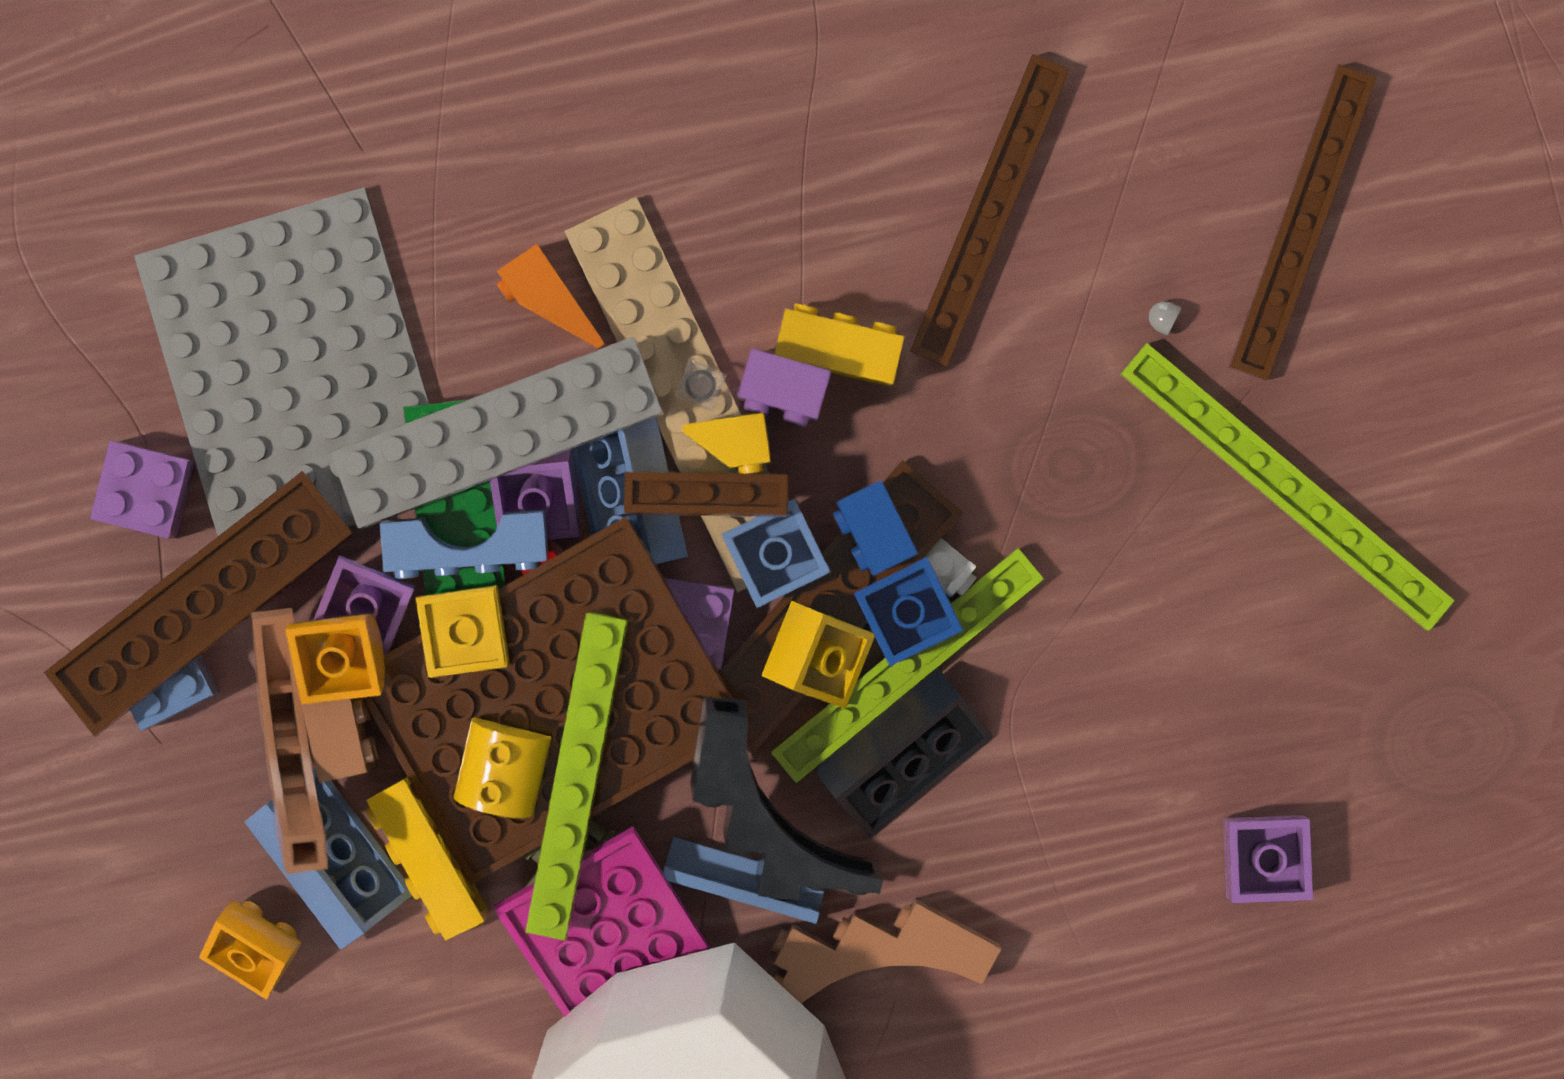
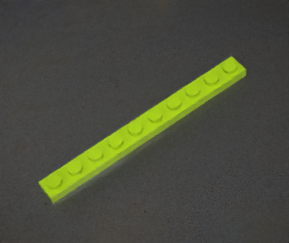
[1120,343,1455,631]

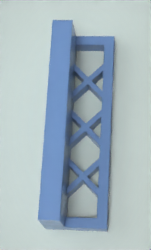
[663,836,824,924]

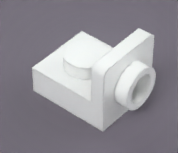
[923,538,977,597]

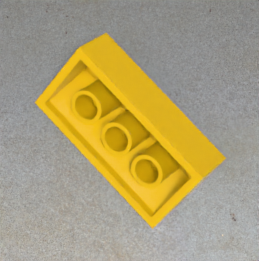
[365,776,491,941]

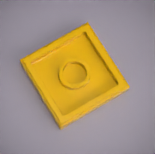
[416,585,510,678]

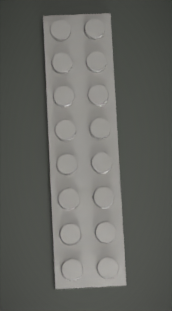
[330,337,664,530]

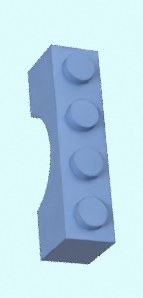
[380,509,549,578]

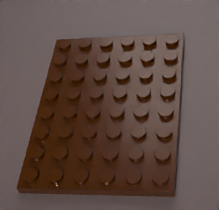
[362,515,750,885]

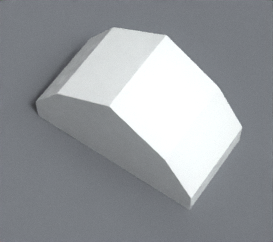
[532,943,846,1079]

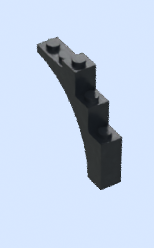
[690,696,883,901]

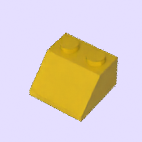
[682,413,771,474]
[761,601,875,709]

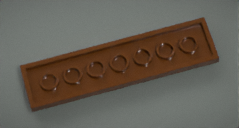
[719,460,963,755]
[43,471,353,737]

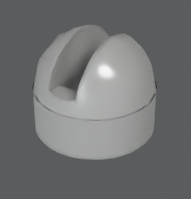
[1148,301,1182,336]

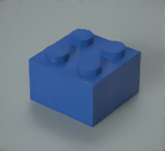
[833,480,918,576]
[854,557,963,666]

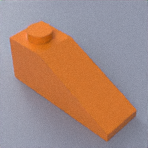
[496,244,606,350]

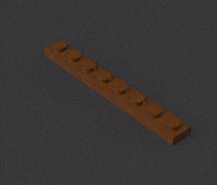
[910,54,1069,367]
[1228,64,1377,381]

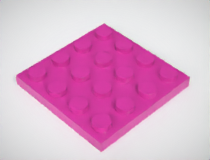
[494,826,712,1017]

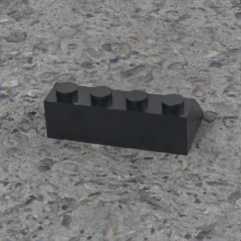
[814,668,994,838]

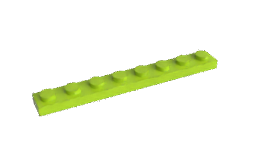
[771,548,1044,783]
[526,612,628,941]

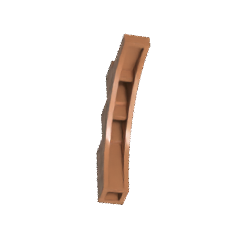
[251,608,328,874]
[771,899,1001,1004]

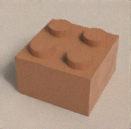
[302,697,380,783]

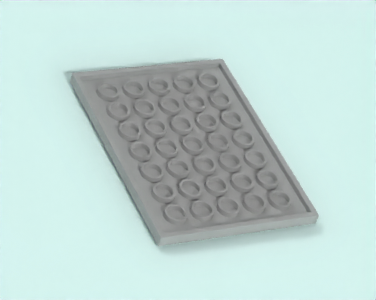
[134,187,430,536]

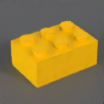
[774,303,904,387]

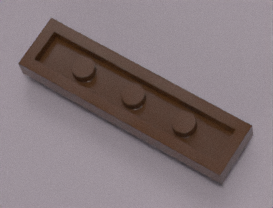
[624,472,789,517]

